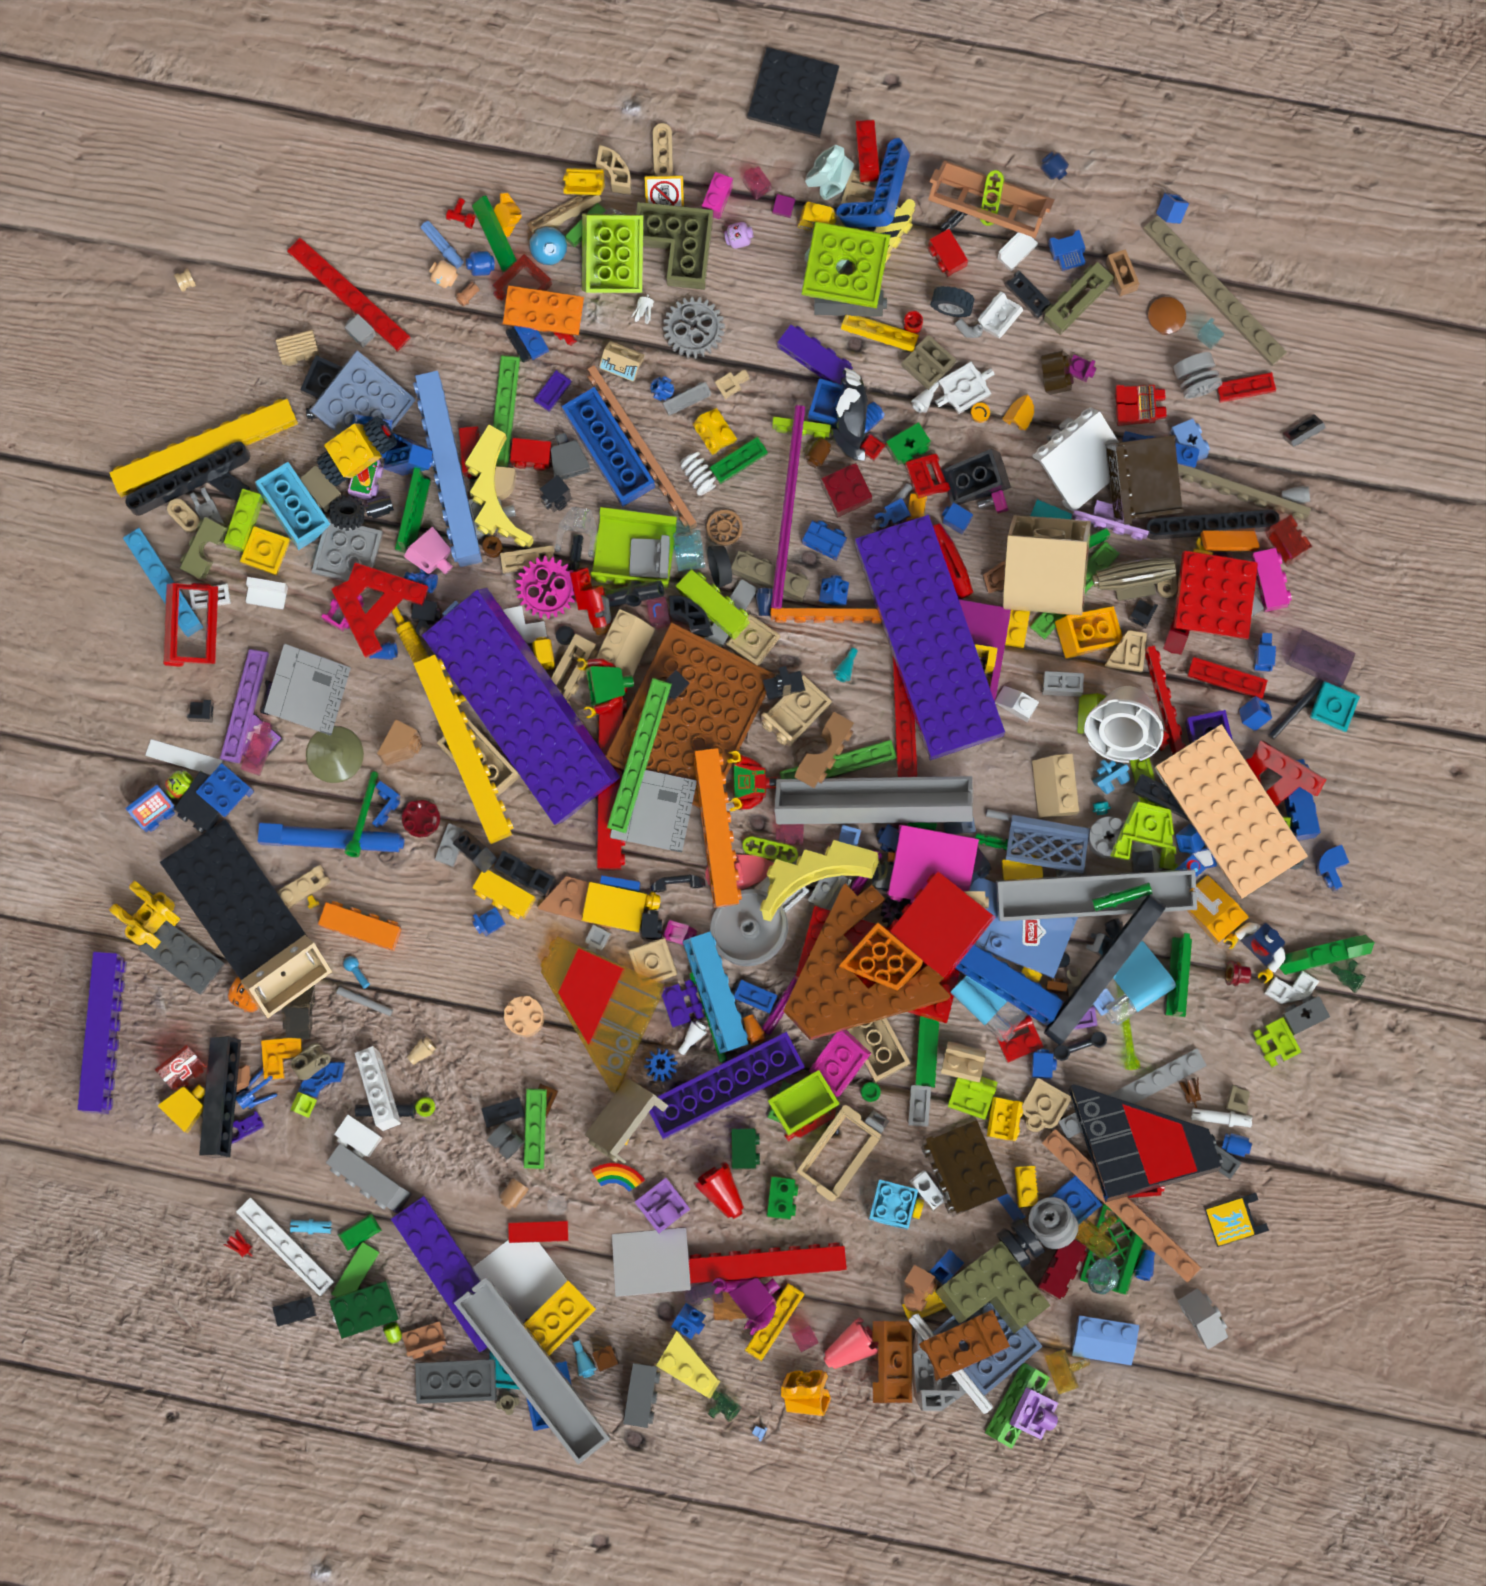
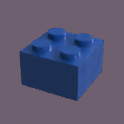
[808,379,843,429]

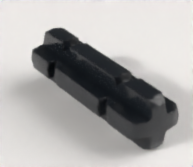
[940,210,968,232]
[506,327,531,363]
[568,535,584,571]

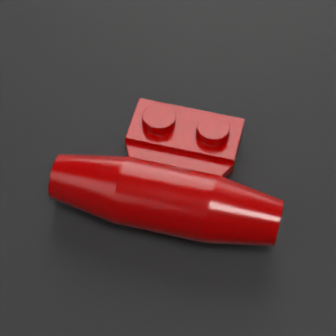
[933,523,974,599]

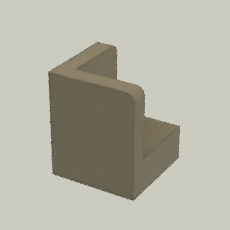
[1225,1085,1250,1115]

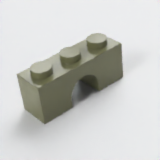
[180,517,229,579]

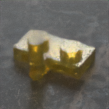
[1076,1216,1117,1261]
[1045,1349,1090,1394]

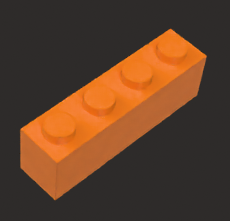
[318,901,402,951]

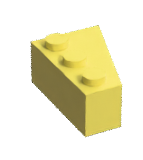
[656,1331,720,1398]

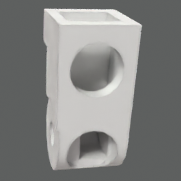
[909,1170,946,1210]

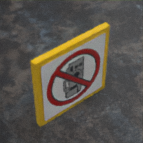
[645,175,684,207]

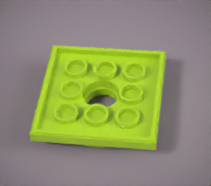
[801,221,890,309]

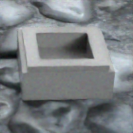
[864,1110,889,1134]

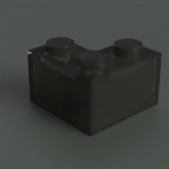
[282,985,316,1039]

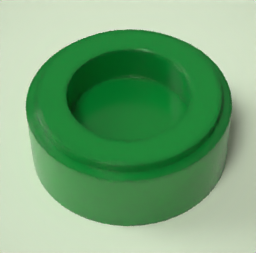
[861,1082,881,1102]

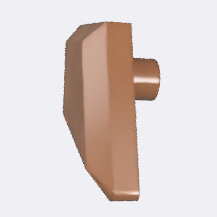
[983,560,1006,594]
[236,1065,251,1093]

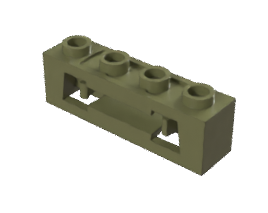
[1044,262,1114,335]

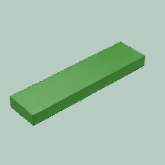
[524,1088,547,1169]

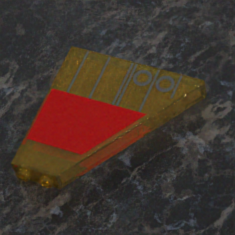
[540,936,666,1093]

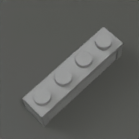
[663,382,711,416]

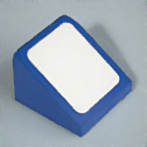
[1190,848,1217,869]

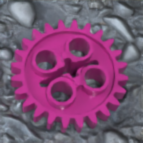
[515,556,575,619]

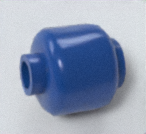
[466,251,495,276]

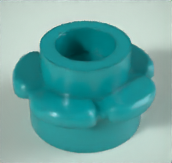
[1092,801,1111,815]

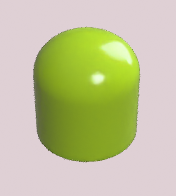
[383,1323,402,1343]

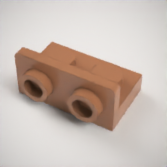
[402,1321,447,1359]

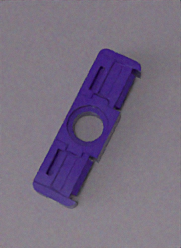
[232,1111,265,1144]

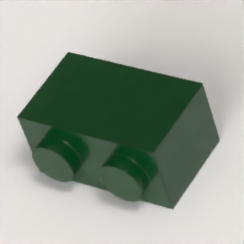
[732,1129,760,1170]

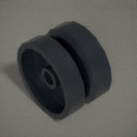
[996,1217,1045,1269]

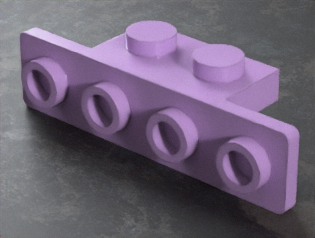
[1072,500,1149,540]

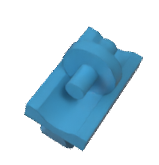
[1092,759,1130,794]

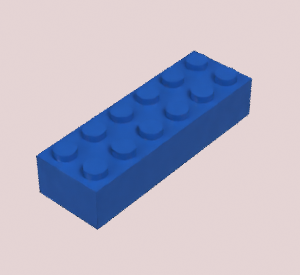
[562,387,655,507]

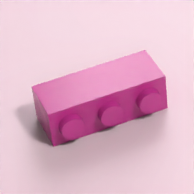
[1251,548,1292,612]

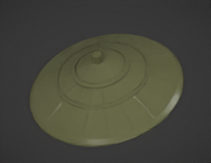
[306,726,364,783]

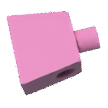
[404,527,453,574]

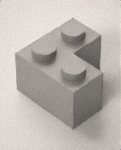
[1178,1288,1228,1349]

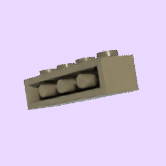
[731,551,810,603]

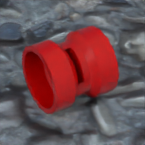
[904,311,923,334]

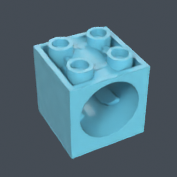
[868,1179,918,1230]

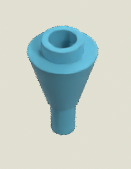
[572,1340,597,1378]

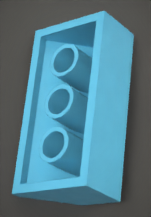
[255,462,330,550]

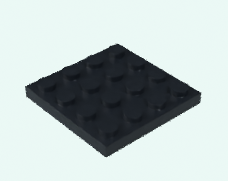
[747,47,840,138]

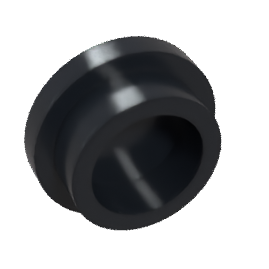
[556,626,575,645]

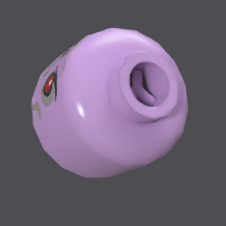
[724,222,754,249]

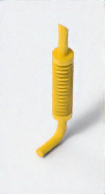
[392,607,467,703]

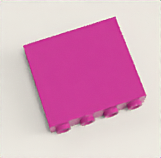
[887,824,979,903]

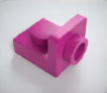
[663,920,697,946]

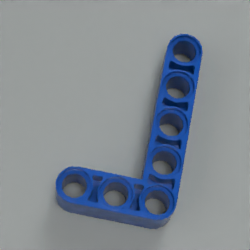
[836,138,910,228]

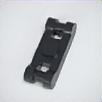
[1004,271,1051,319]

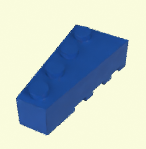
[1280,759,1321,841]

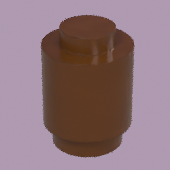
[805,438,831,468]

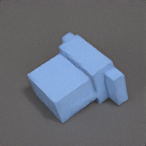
[752,1426,768,1441]

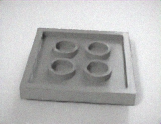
[312,517,383,582]

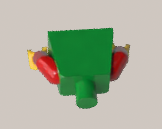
[577,658,634,718]

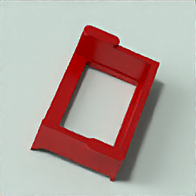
[163,583,218,667]

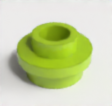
[415,1097,435,1117]

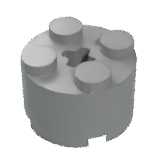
[1088,817,1124,859]

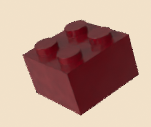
[821,463,872,518]

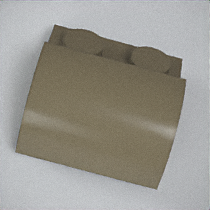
[901,335,956,390]

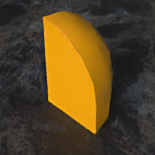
[1002,395,1034,431]

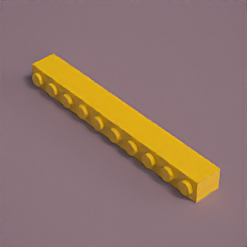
[109,399,298,498]
[414,655,514,844]

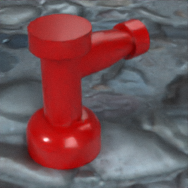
[446,198,476,229]

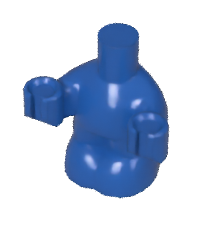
[404,568,438,593]

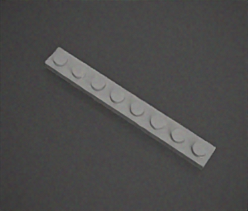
[1058,1049,1207,1139]

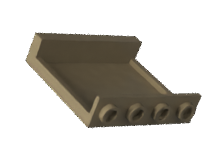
[585,1078,668,1164]

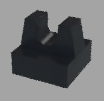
[1086,932,1113,956]

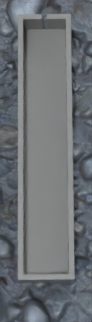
[775,776,973,824]
[996,869,1197,921]
[454,1278,612,1465]

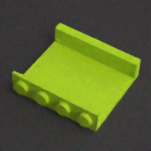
[591,507,677,588]

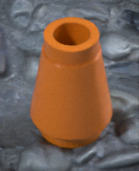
[743,1015,766,1046]

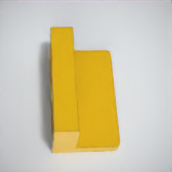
[974,644,997,674]

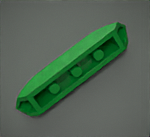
[1279,935,1375,975]

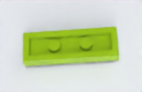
[773,417,831,439]

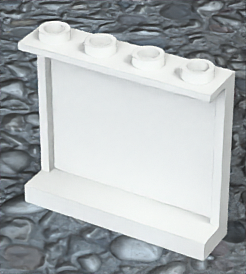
[1032,407,1118,512]

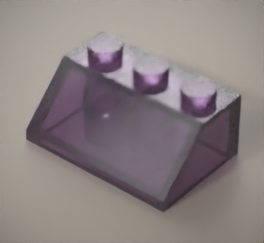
[1287,629,1356,688]

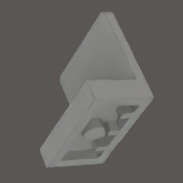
[629,535,670,579]

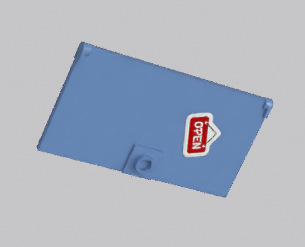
[969,878,1078,978]

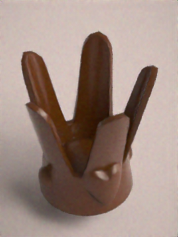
[1179,1077,1202,1108]

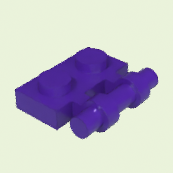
[660,980,704,1028]

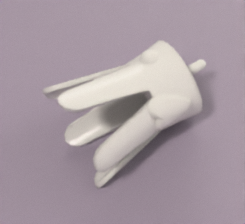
[631,294,654,324]

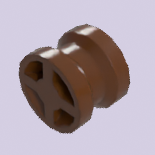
[483,536,503,558]

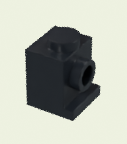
[641,910,662,940]

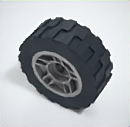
[930,286,975,318]

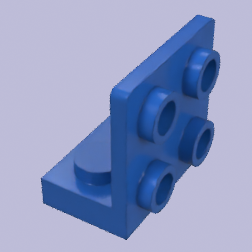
[196,763,254,817]

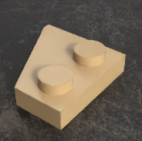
[1105,630,1147,672]

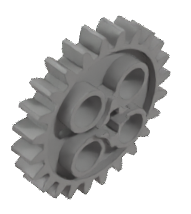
[663,297,725,359]

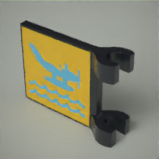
[1205,1193,1269,1247]

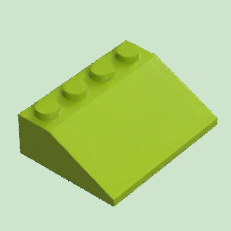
[582,214,643,293]

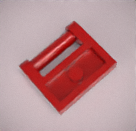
[905,454,950,499]
[993,1015,1044,1063]

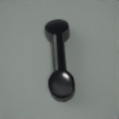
[651,874,706,893]
[1054,1032,1107,1061]

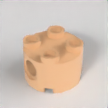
[504,996,545,1037]

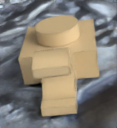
[715,370,750,399]

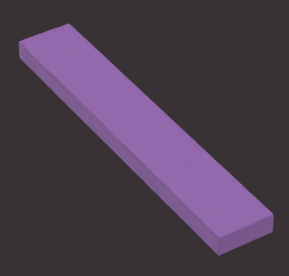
[220,649,269,764]

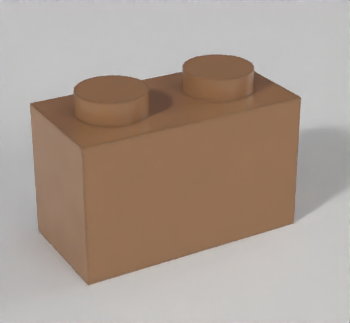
[1106,249,1140,297]

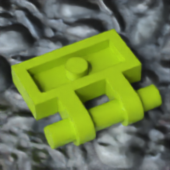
[1253,1017,1302,1068]

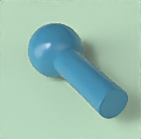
[343,956,370,989]

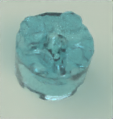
[673,530,705,571]

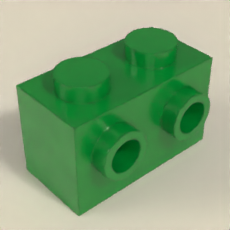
[767,1177,799,1220]

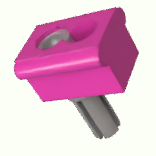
[978,490,1009,514]

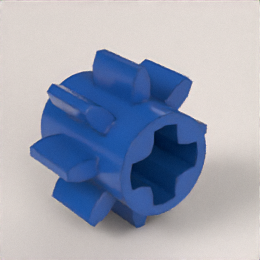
[650,376,674,401]

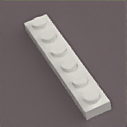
[236,1198,335,1296]

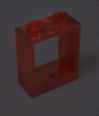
[492,254,552,303]

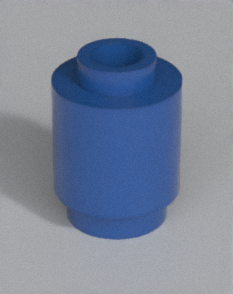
[1222,1133,1252,1157]

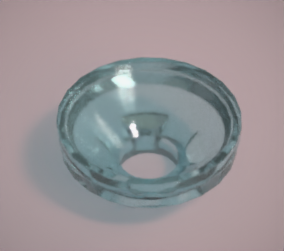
[1088,1258,1119,1295]

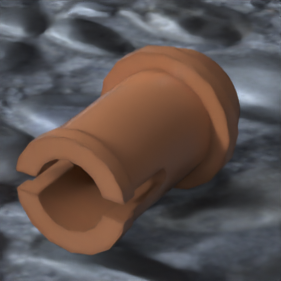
[456,282,480,306]

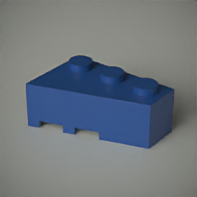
[383,433,433,476]

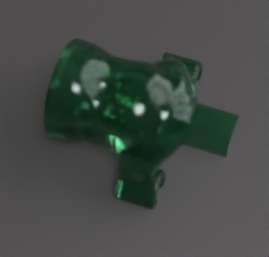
[1331,959,1366,993]
[707,1390,742,1422]

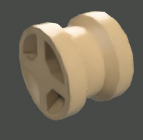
[174,268,196,292]

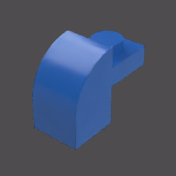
[1316,845,1350,892]

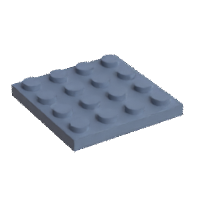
[309,351,416,434]
[933,1301,1042,1396]

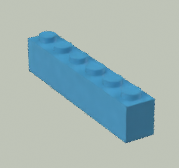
[123,528,203,638]
[682,931,748,1053]

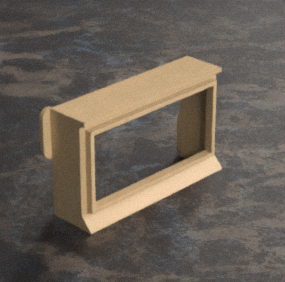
[796,1105,882,1201]

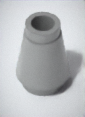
[1282,485,1310,504]

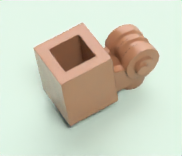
[904,1265,937,1312]

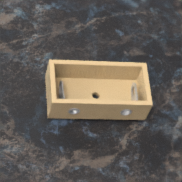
[240,935,332,1018]

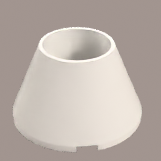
[1084,686,1163,763]

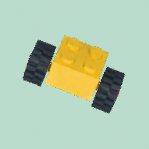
[316,416,397,486]

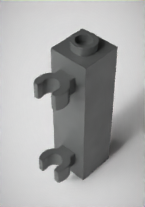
[814,290,887,317]

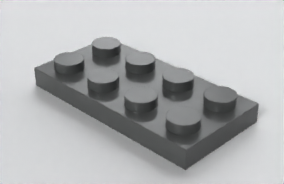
[138,920,225,995]
[415,1359,497,1404]

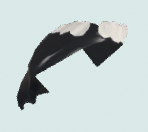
[830,368,868,461]

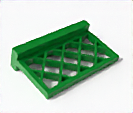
[395,467,431,553]
[1165,933,1192,1018]
[1080,1204,1144,1296]

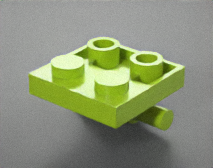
[947,1077,998,1120]

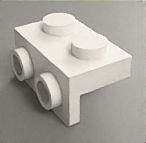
[978,292,1023,339]

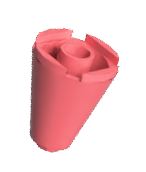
[823,1317,878,1369]

